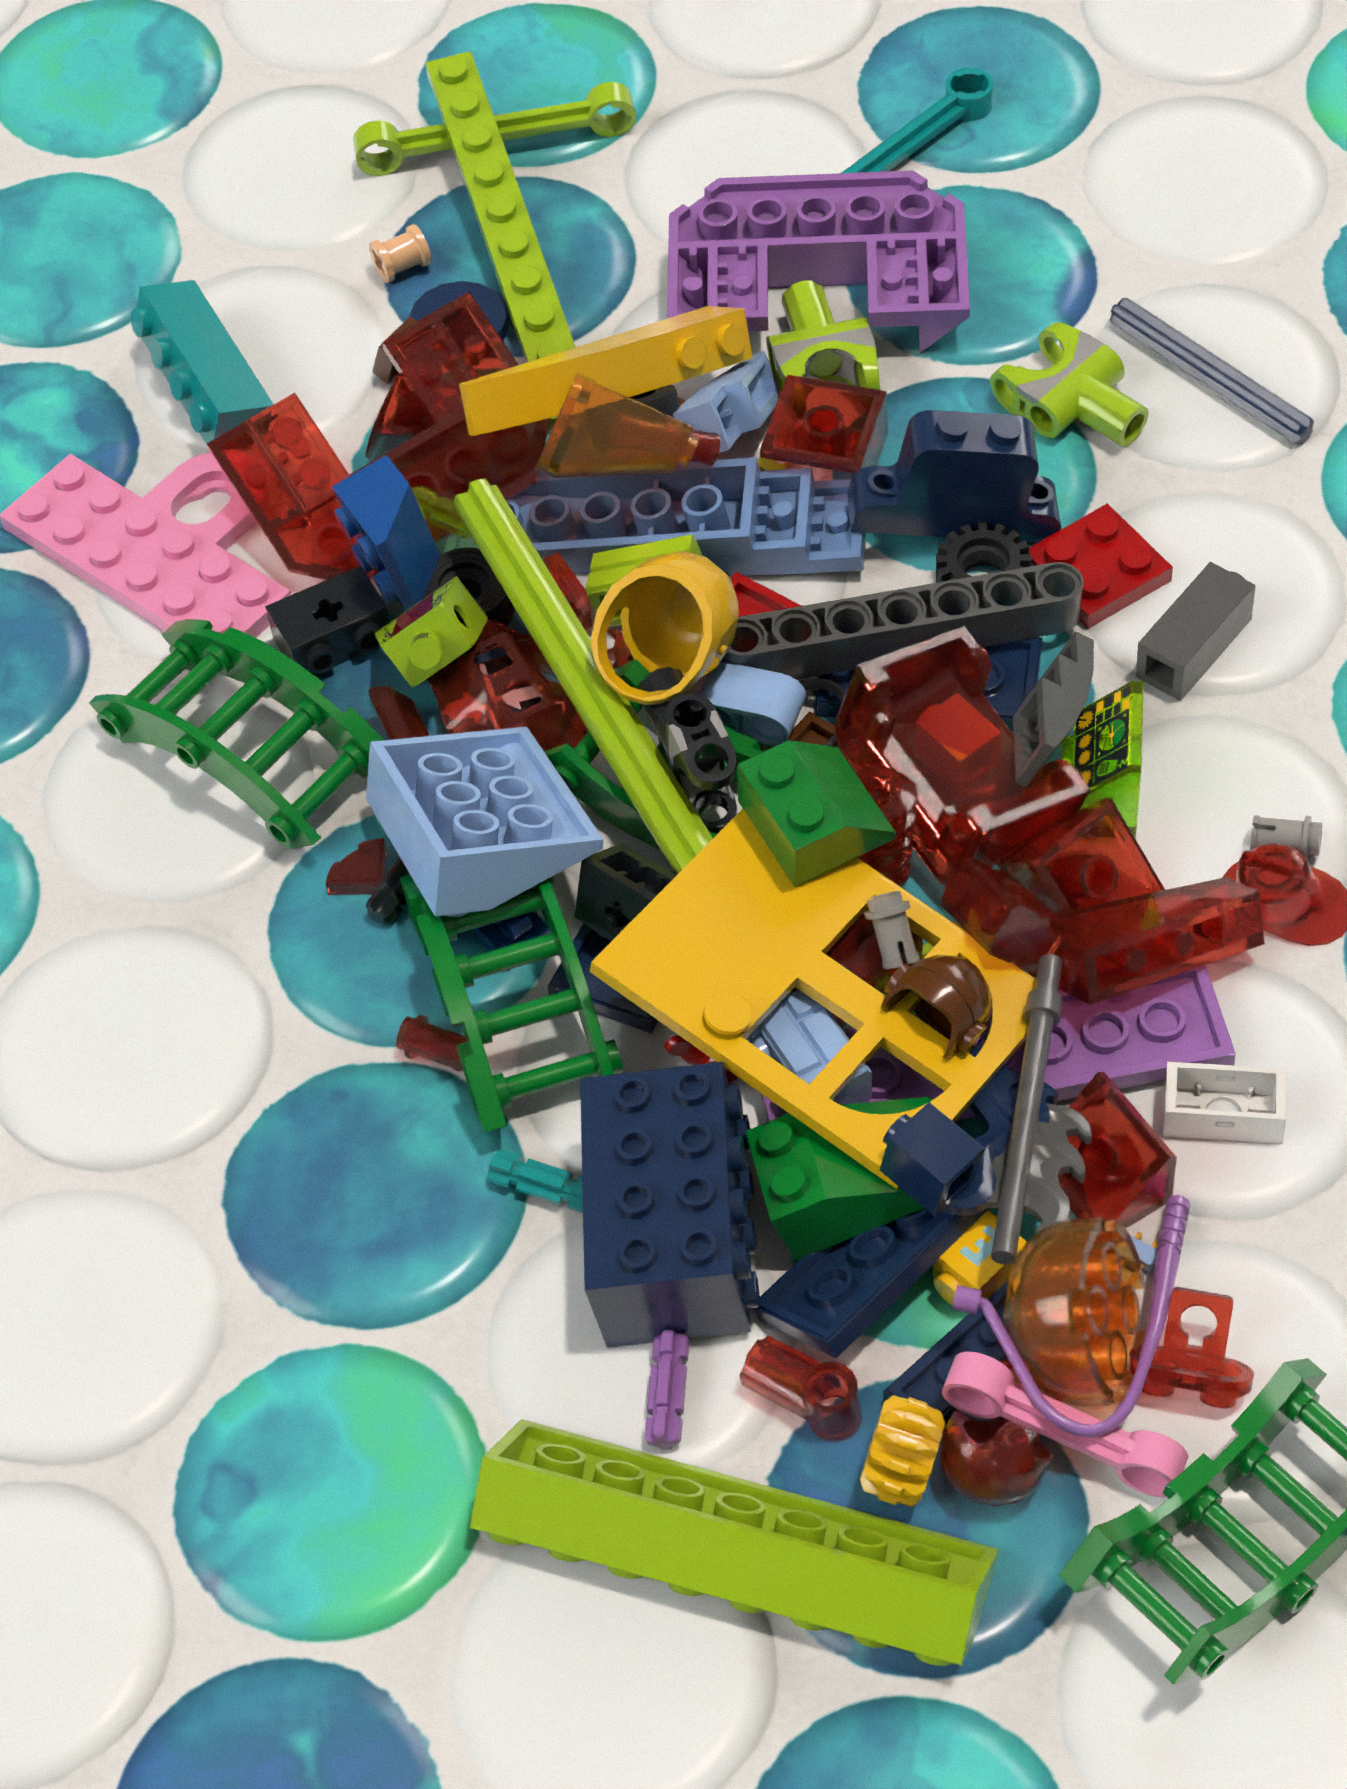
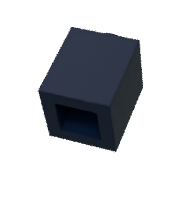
[880,1102,985,1216]

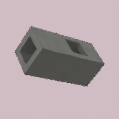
[1136,561,1256,701]

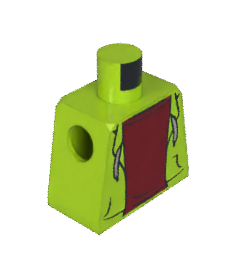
[375,576,488,688]

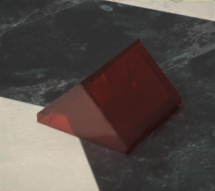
[1059,1072,1177,1242]

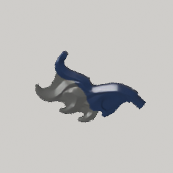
[940,1032,1092,1240]

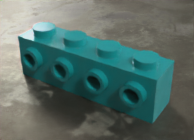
[131,280,274,452]

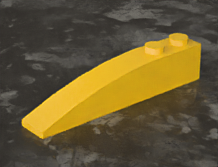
[459,306,753,436]

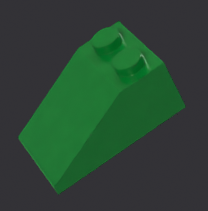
[745,1097,931,1261]

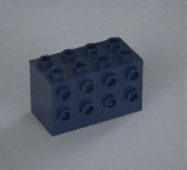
[580,1062,760,1347]

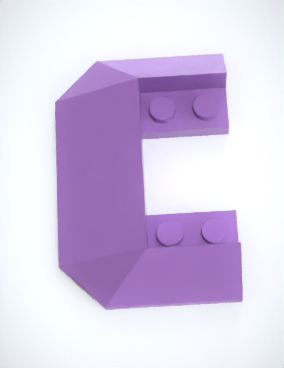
[667,170,970,354]

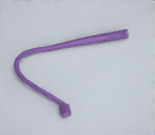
[952,1195,1190,1438]

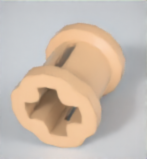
[369,224,432,283]

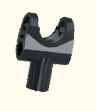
[638,667,737,834]

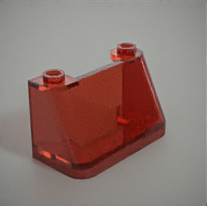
[835,626,1091,889]

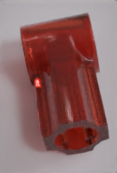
[739,1335,862,1441]

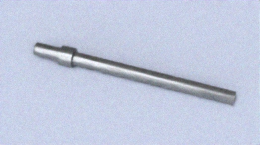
[991,954,1063,1265]

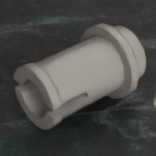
[1250,815,1322,861]
[864,891,920,969]

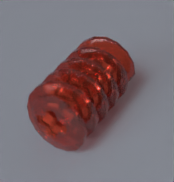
[855,766,918,887]

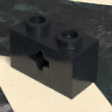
[265,565,390,675]
[574,843,676,941]

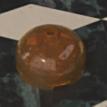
[1004,1217,1146,1407]

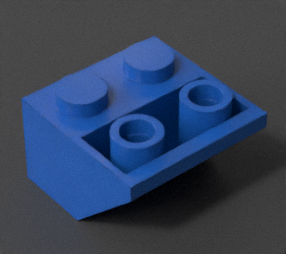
[332,455,440,612]

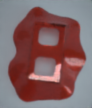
[427,620,588,751]

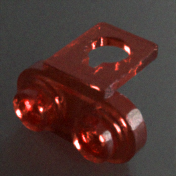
[1127,1287,1254,1408]

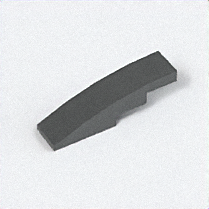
[1013,631,1094,787]

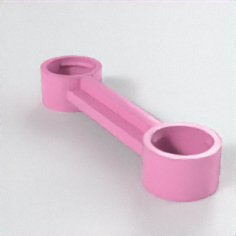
[942,1352,1188,1497]

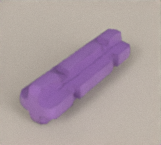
[645,1330,690,1450]

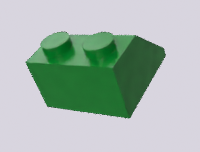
[737,740,896,887]

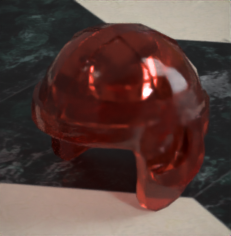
[940,1411,1054,1506]

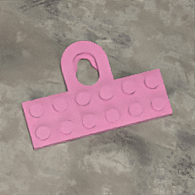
[0,452,291,638]

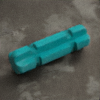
[487,1150,583,1213]

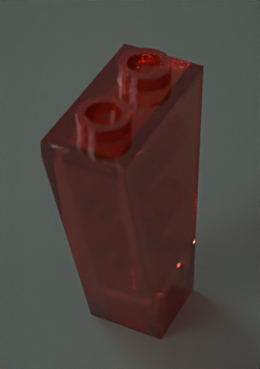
[1021,877,1265,1005]

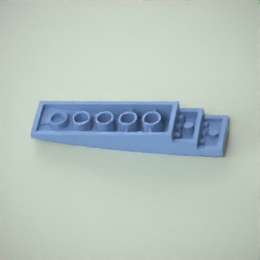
[444,457,866,576]

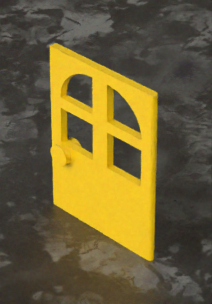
[589,809,1036,1189]

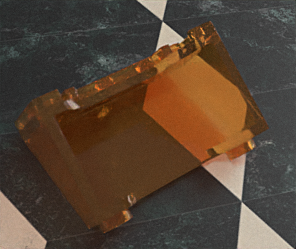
[535,373,699,479]

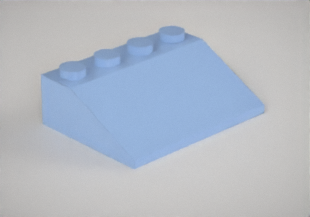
[366,726,604,917]

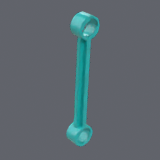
[841,67,993,173]

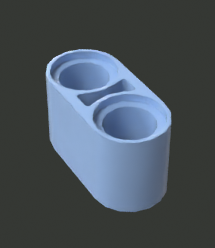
[699,662,806,746]

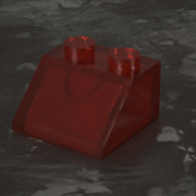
[760,374,888,474]

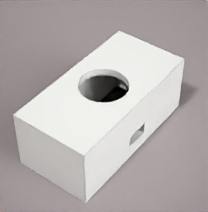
[1163,1062,1287,1144]

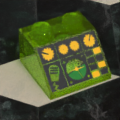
[1059,681,1143,837]

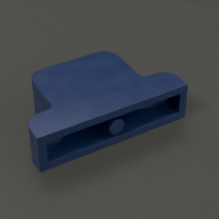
[847,410,1061,543]

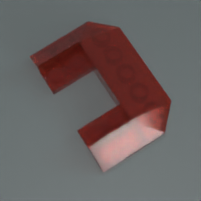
[207,292,551,581]

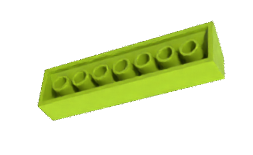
[470,1419,999,1666]

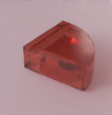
[325,838,387,895]

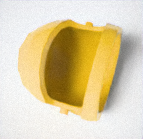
[590,551,739,705]

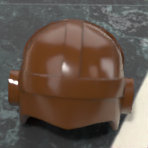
[881,955,992,1061]

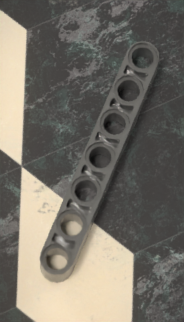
[720,562,1084,679]

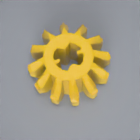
[860,1396,945,1507]

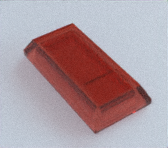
[368,686,430,740]

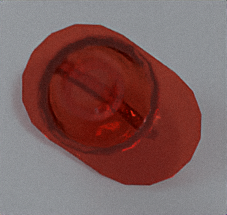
[365,351,445,459]
[1219,843,1347,946]

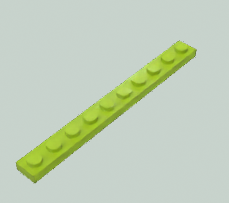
[425,51,589,432]

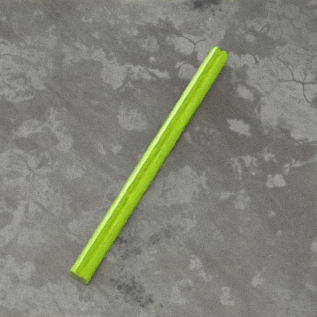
[453,479,713,876]

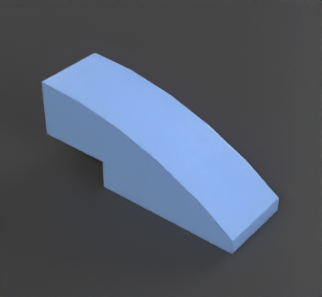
[673,351,782,462]

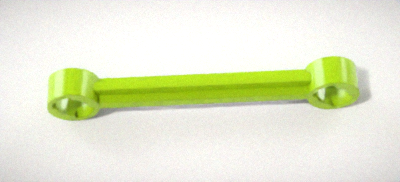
[353,82,636,176]

